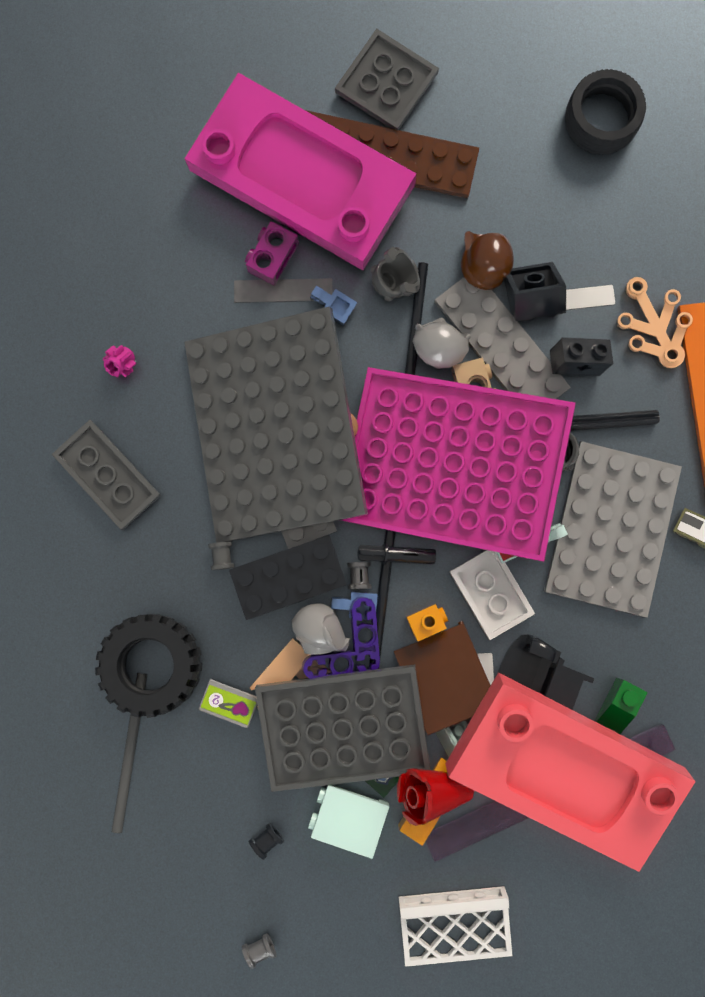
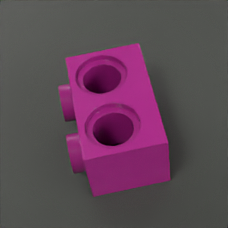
[245,221,299,286]

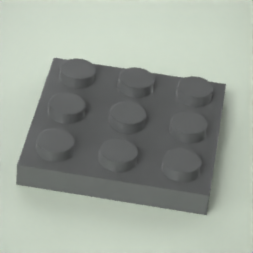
[335,28,439,130]

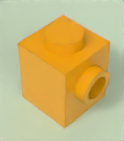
[406,604,448,641]

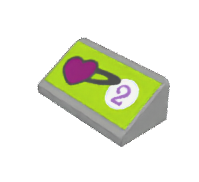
[199,679,257,728]

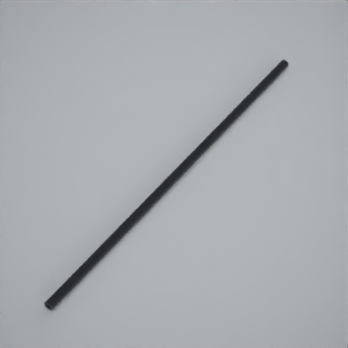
[369,262,428,669]

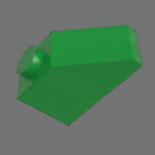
[595,678,648,734]

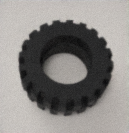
[95,614,202,718]

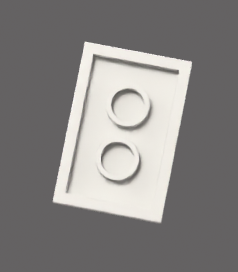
[449,550,535,640]

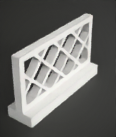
[399,886,512,967]

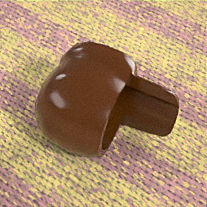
[461,231,514,290]

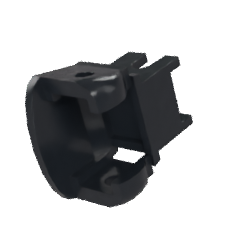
[499,634,594,714]

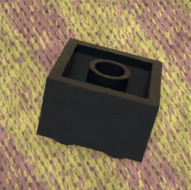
[504,262,566,321]

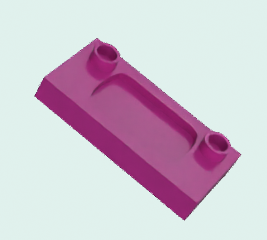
[184,73,416,271]

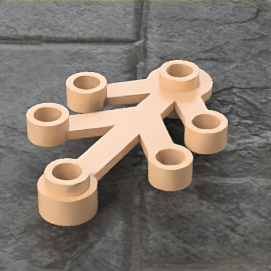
[617,277,693,368]

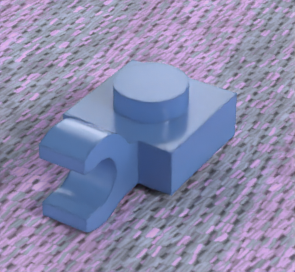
[310,286,357,326]
[331,591,378,620]

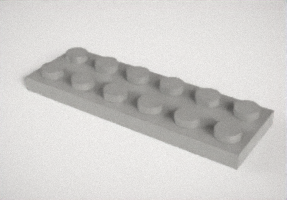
[434,277,571,399]

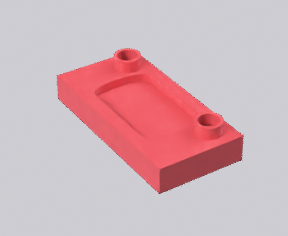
[445,672,696,872]

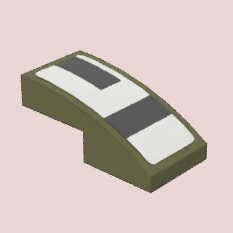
[673,508,705,549]

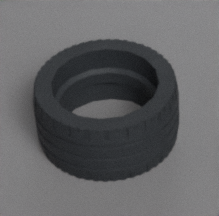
[565,69,646,155]

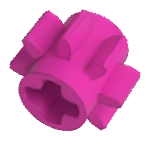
[103,345,136,378]

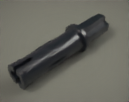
[357,544,436,565]

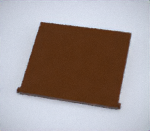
[394,621,491,736]

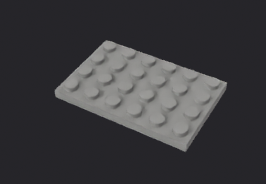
[544,441,682,618]

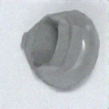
[413,318,471,369]
[291,603,350,654]

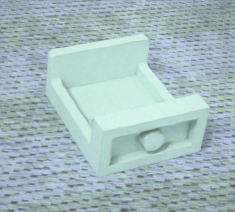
[308,785,389,859]

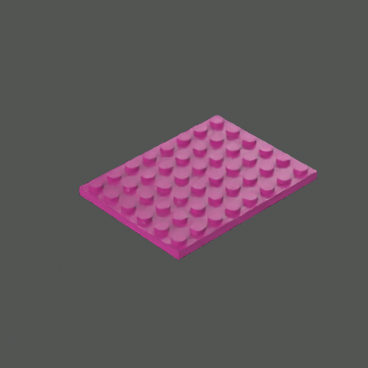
[340,367,576,562]

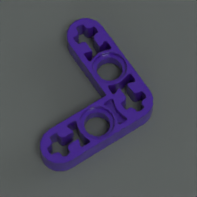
[302,597,380,679]

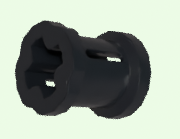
[248,823,284,860]

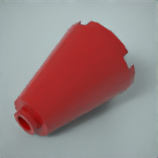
[397,768,475,826]

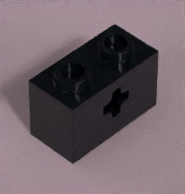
[550,337,613,376]

